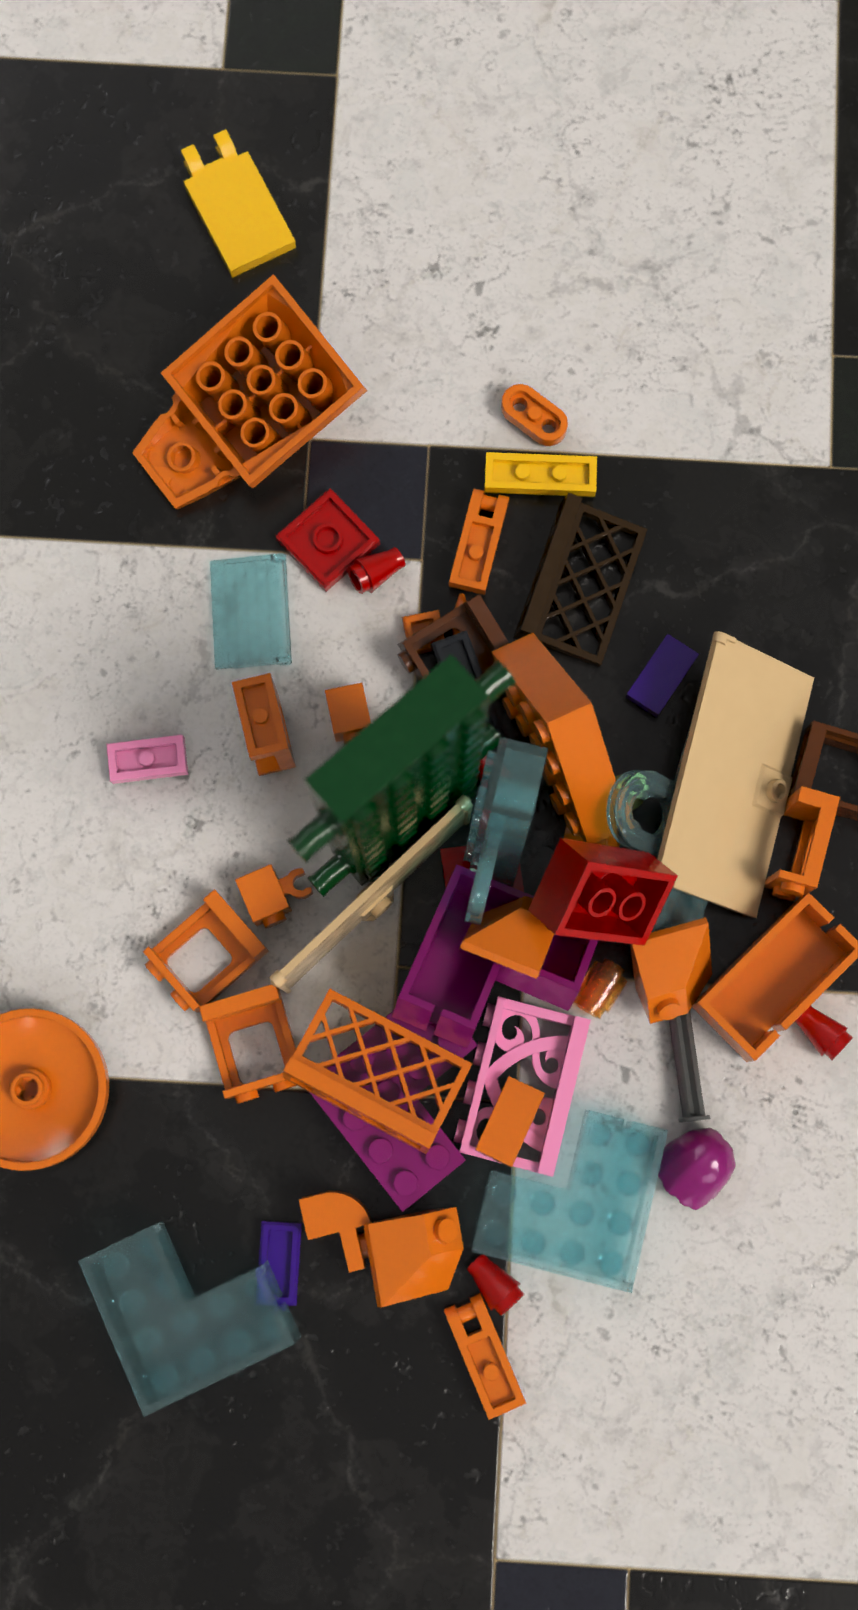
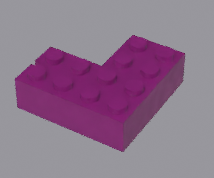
[392,864,598,1048]
[310,1010,478,1212]

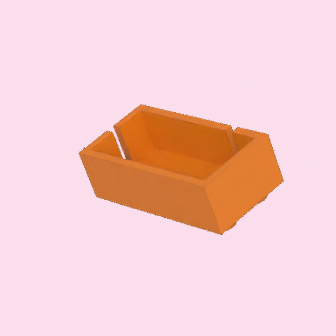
[692,892,858,1062]

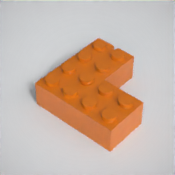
[492,633,630,843]

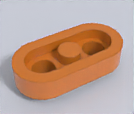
[501,384,568,446]

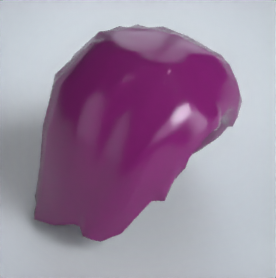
[657,1128,736,1210]

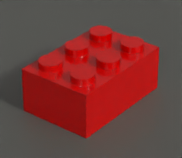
[528,838,678,946]

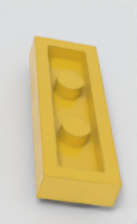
[484,452,597,497]

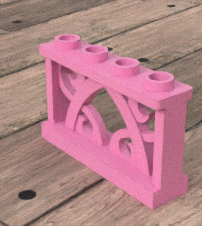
[453,996,591,1177]

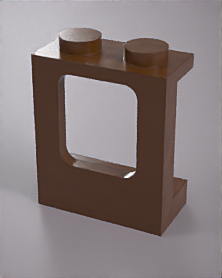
[397,594,509,680]

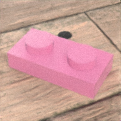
[106,735,189,784]

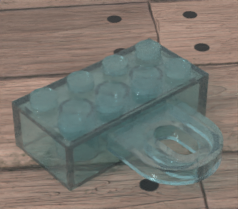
[463,737,548,925]

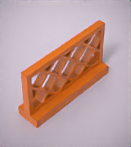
[283,989,472,1154]

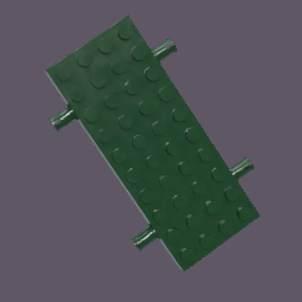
[287,654,515,897]

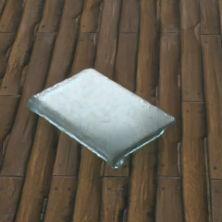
[210,553,292,669]

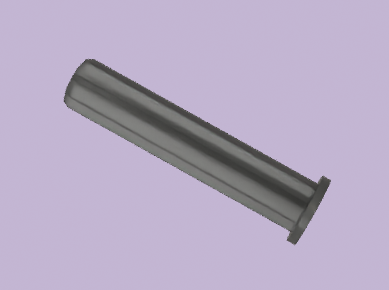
[669,1011,710,1123]

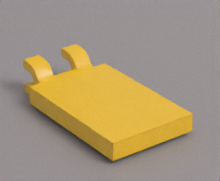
[181,129,296,278]

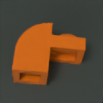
[299,1190,372,1273]

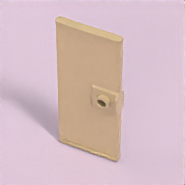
[269,794,473,994]

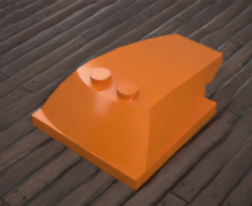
[132,274,367,509]

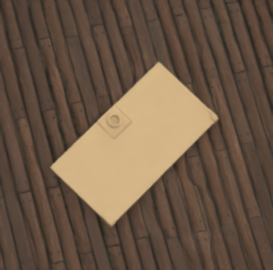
[657,631,814,918]

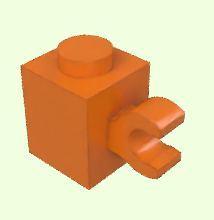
[235,864,314,929]

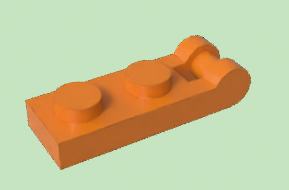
[449,488,510,595]
[444,1293,526,1420]

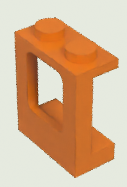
[232,673,296,776]
[764,786,840,901]
[143,889,269,1013]
[199,984,297,1104]

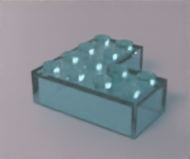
[470,1110,668,1293]
[78,1221,301,1417]

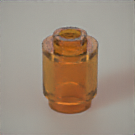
[573,958,628,1020]

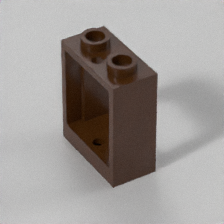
[788,720,858,821]

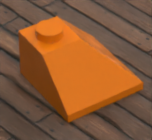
[460,896,554,979]
[630,917,712,1024]
[363,1207,464,1307]

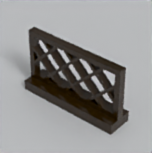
[513,493,647,667]

